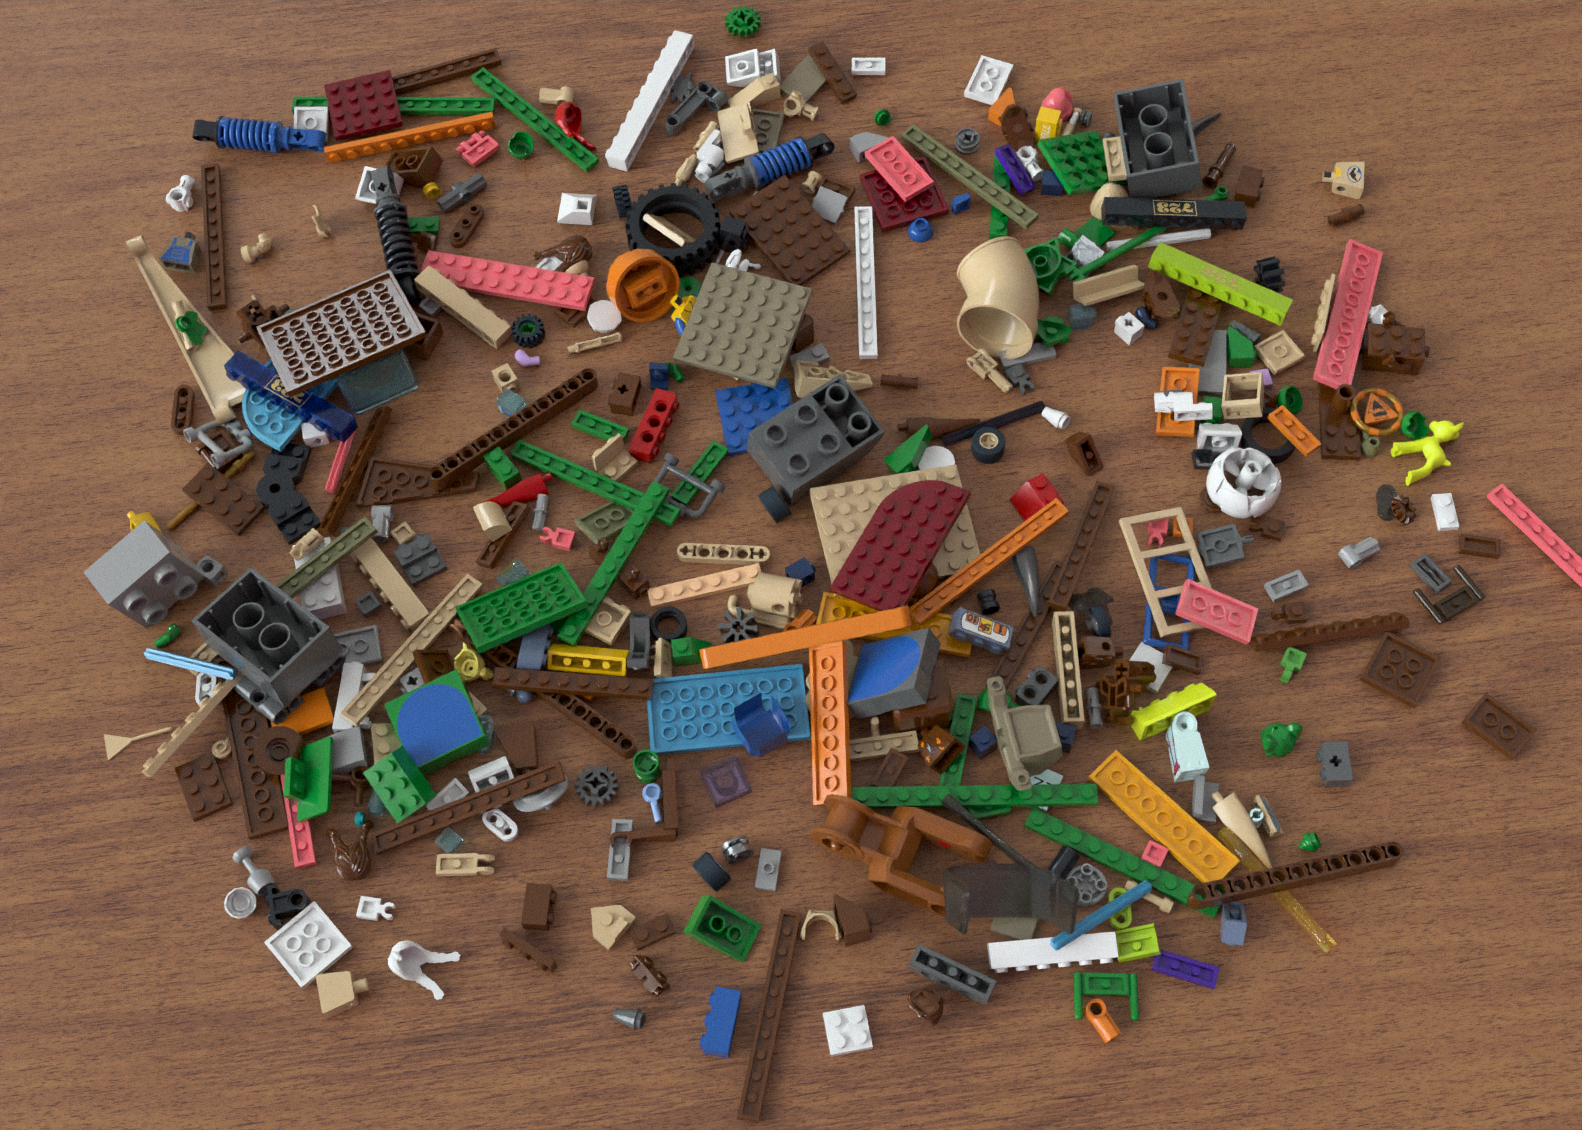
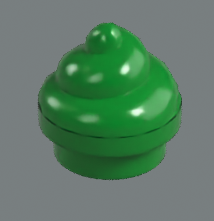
[874,109,891,126]
[1299,832,1322,852]

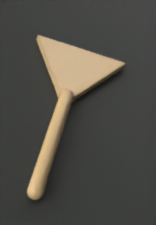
[104,727,172,761]

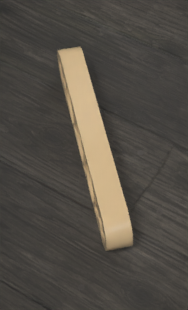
[677,543,770,566]

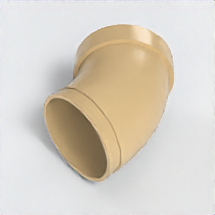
[957,236,1039,359]

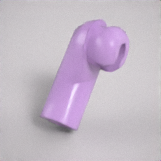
[515,349,540,367]

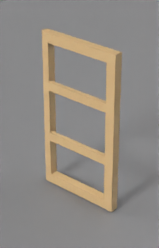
[1119,507,1212,638]

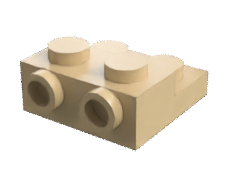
[585,596,631,646]

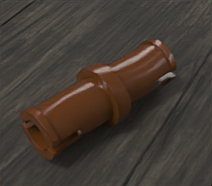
[1327,204,1365,227]
[880,374,918,390]

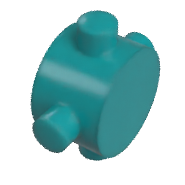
[355,811,366,828]

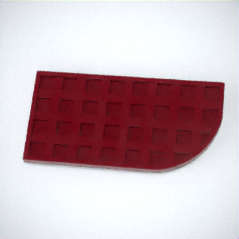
[829,480,971,611]

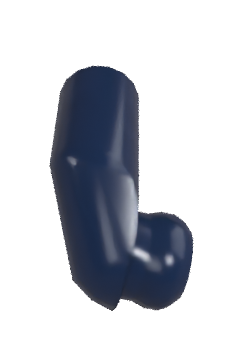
[1135,306,1157,330]

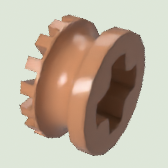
[449,619,467,638]

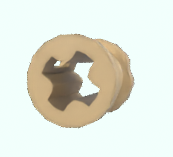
[801,171,822,195]

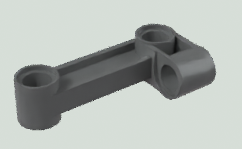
[665,81,729,136]

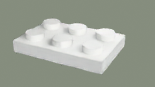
[964,55,1013,105]

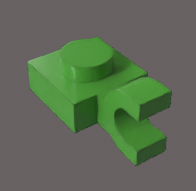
[1280,647,1307,684]

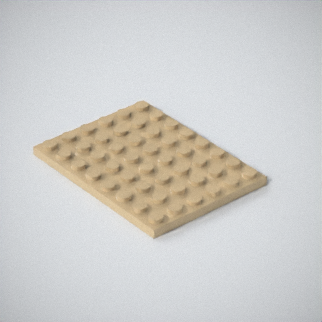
[809,464,980,597]

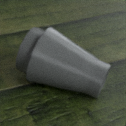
[613,1008,646,1030]

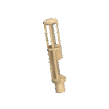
[567,332,623,354]

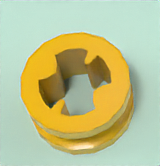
[423,182,441,200]

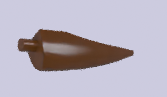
[897,417,980,439]

